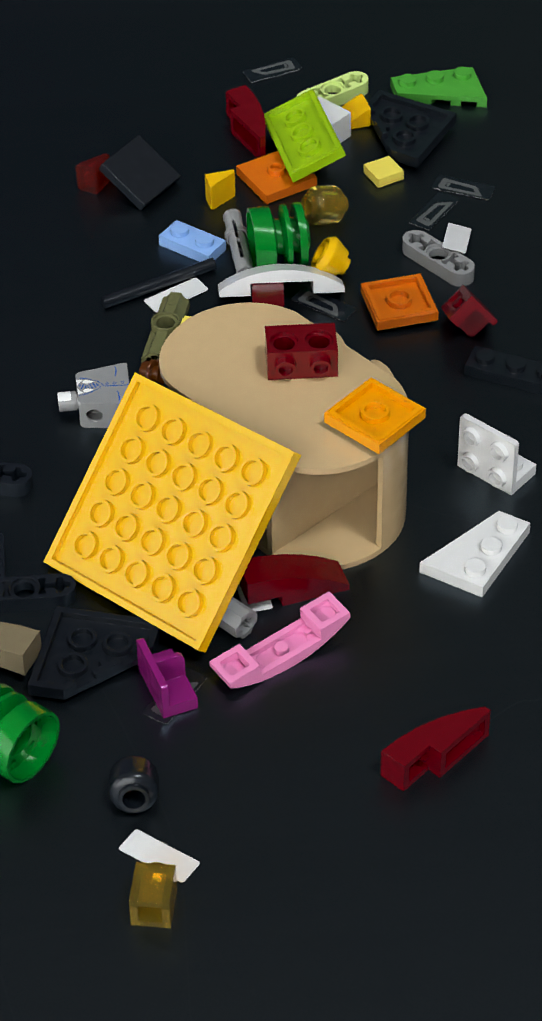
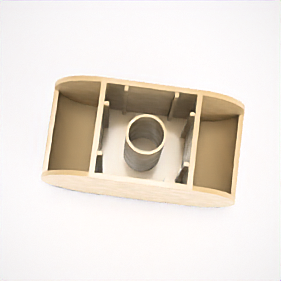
[159,302,409,570]

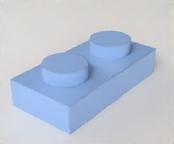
[159,220,226,262]

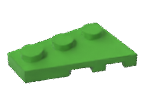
[390,67,487,108]

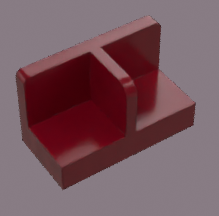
[441,285,498,336]

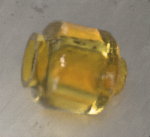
[301,185,348,225]

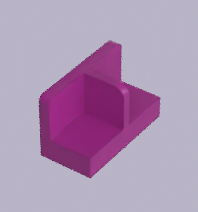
[136,638,198,719]

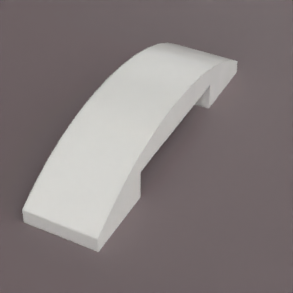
[218,264,345,297]

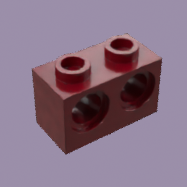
[265,323,338,380]

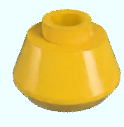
[311,237,351,276]

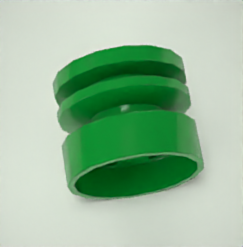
[246,202,311,267]
[0,683,60,783]

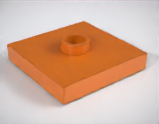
[236,151,317,204]
[361,273,439,331]

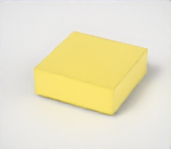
[364,156,404,188]

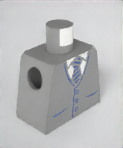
[57,363,129,428]

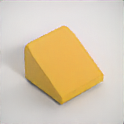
[342,94,371,130]
[205,169,236,210]

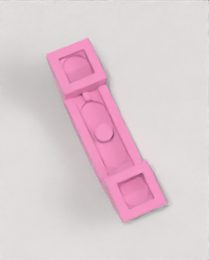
[209,591,351,689]

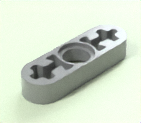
[402,230,475,287]

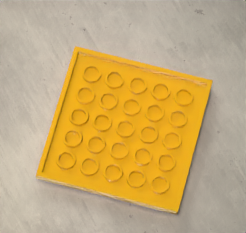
[44,373,301,653]

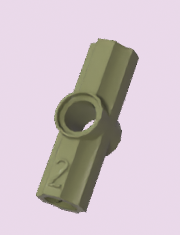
[141,292,190,363]

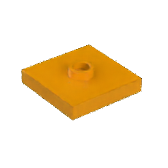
[324,377,426,454]

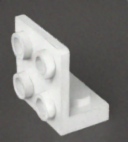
[457,413,536,495]

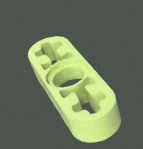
[297,71,369,106]

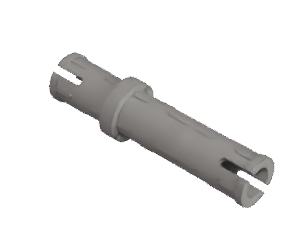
[223,209,254,273]

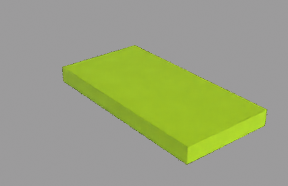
[264,89,347,183]

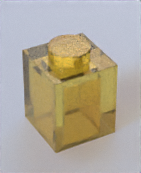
[129,862,177,928]

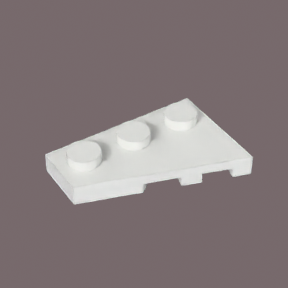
[419,511,530,597]

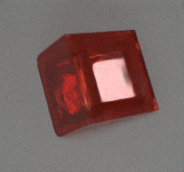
[75,153,110,195]

